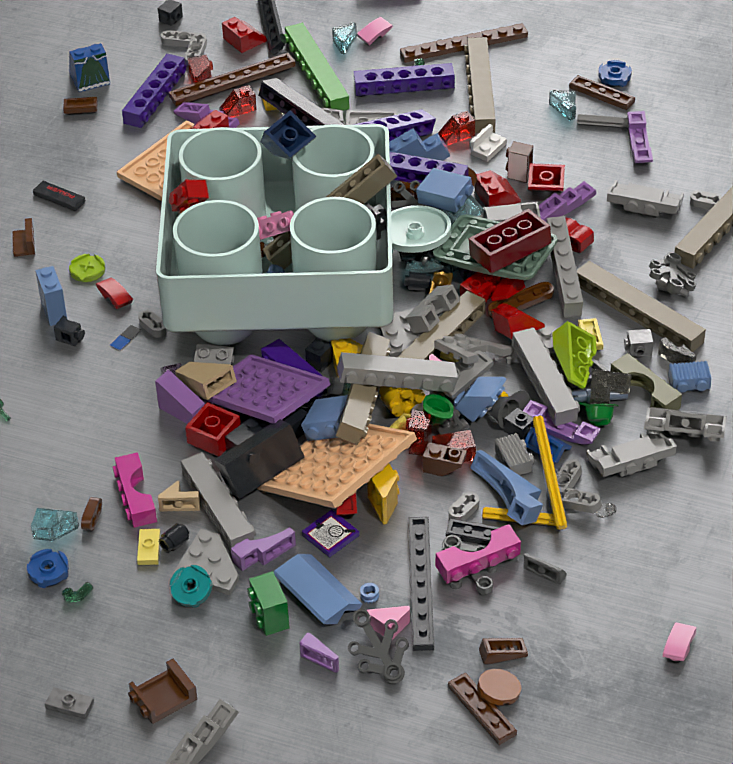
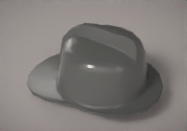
[489,391,530,429]

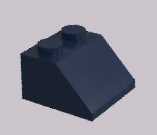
[260,110,316,159]

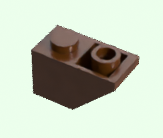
[423,442,467,476]

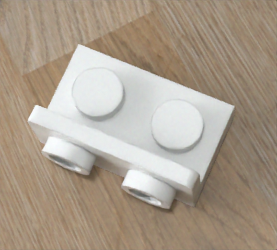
[470,124,507,162]

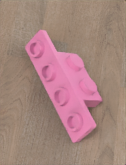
[257,211,294,240]

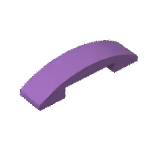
[627,111,653,163]
[523,400,601,444]

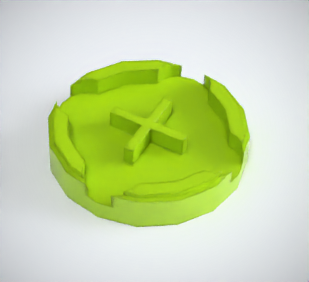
[69,254,105,282]

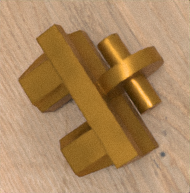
[429,271,453,294]

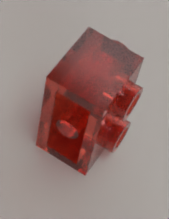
[406,410,432,456]

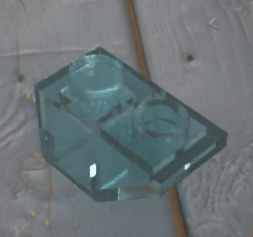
[31,508,79,541]

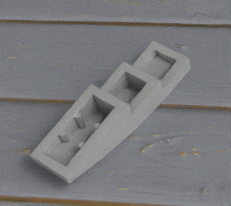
[165,699,239,764]

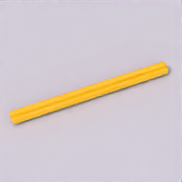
[533,415,567,530]

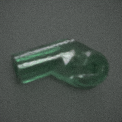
[62,582,94,602]

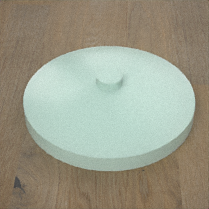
[391,205,451,253]

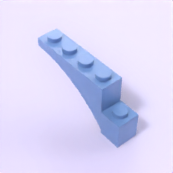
[389,128,450,161]
[470,450,543,525]

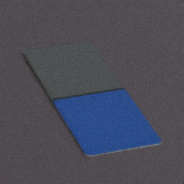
[110,325,141,350]

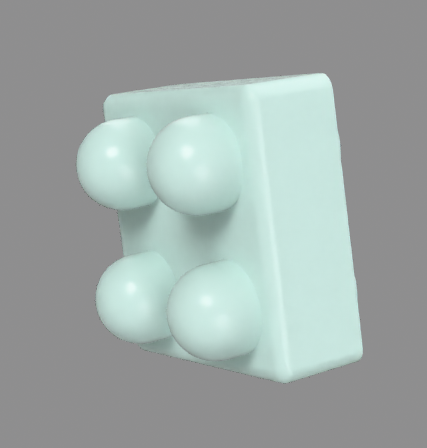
[156,124,394,346]

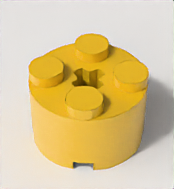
[379,386,426,417]

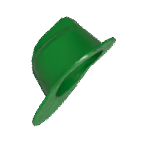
[423,394,454,425]
[579,403,619,426]

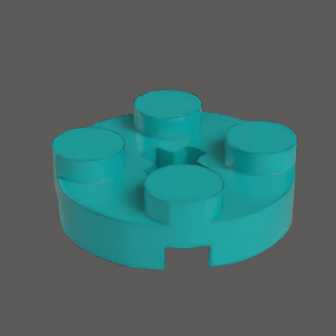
[170,565,213,608]

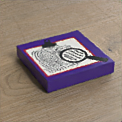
[302,509,360,558]

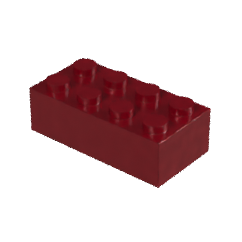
[468,209,551,273]

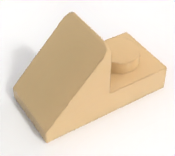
[158,481,200,512]

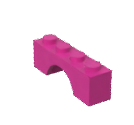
[112,452,157,528]
[435,524,521,584]

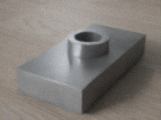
[45,687,94,719]

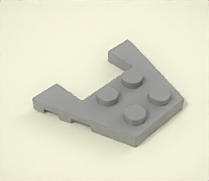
[434,334,514,364]

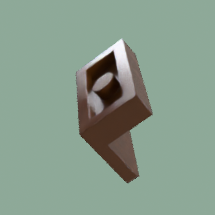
[12,218,35,257]

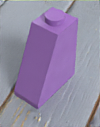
[155,370,205,424]

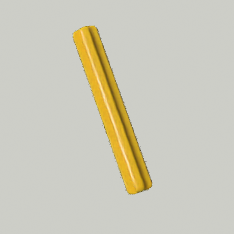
[482,507,556,526]

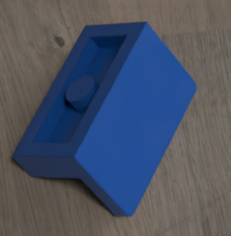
[525,427,572,463]

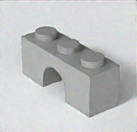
[405,284,461,333]

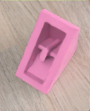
[367,606,410,640]

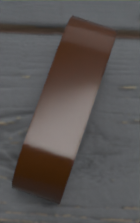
[81,497,103,531]

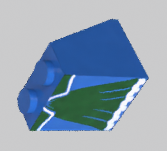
[69,43,110,92]

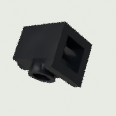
[54,315,85,346]

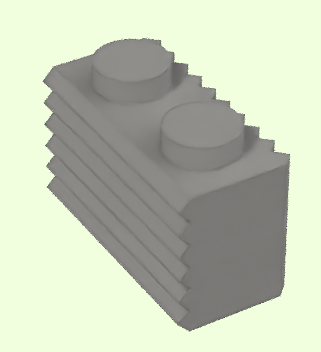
[495,433,534,475]

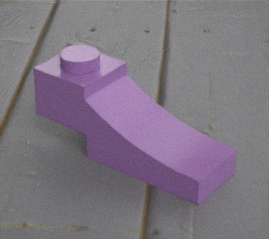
[231,527,296,571]

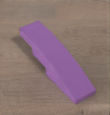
[174,102,240,128]
[539,181,596,222]

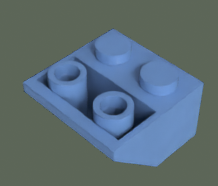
[455,377,507,422]

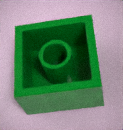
[247,571,290,636]

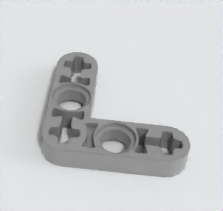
[161,30,207,68]
[546,460,602,513]

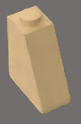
[175,362,237,400]

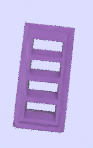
[300,633,339,673]

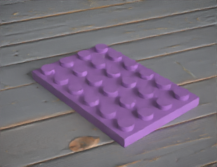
[197,354,330,423]

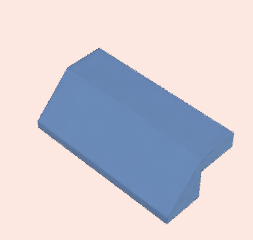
[274,554,362,624]

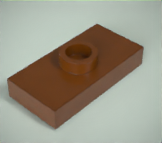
[63,97,98,114]

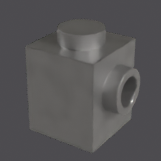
[624,329,653,357]

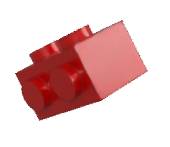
[169,179,209,213]
[460,272,501,302]

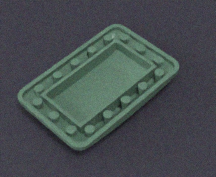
[433,215,558,280]

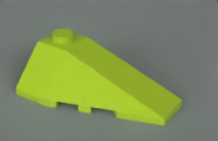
[552,321,597,389]

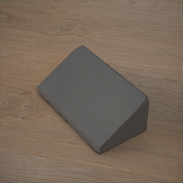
[524,553,567,584]

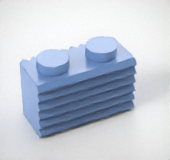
[668,361,712,393]

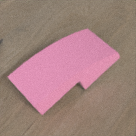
[357,17,393,46]
[663,623,696,661]

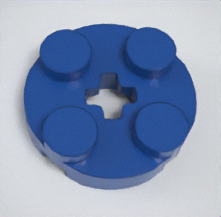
[598,60,632,87]
[27,549,69,588]

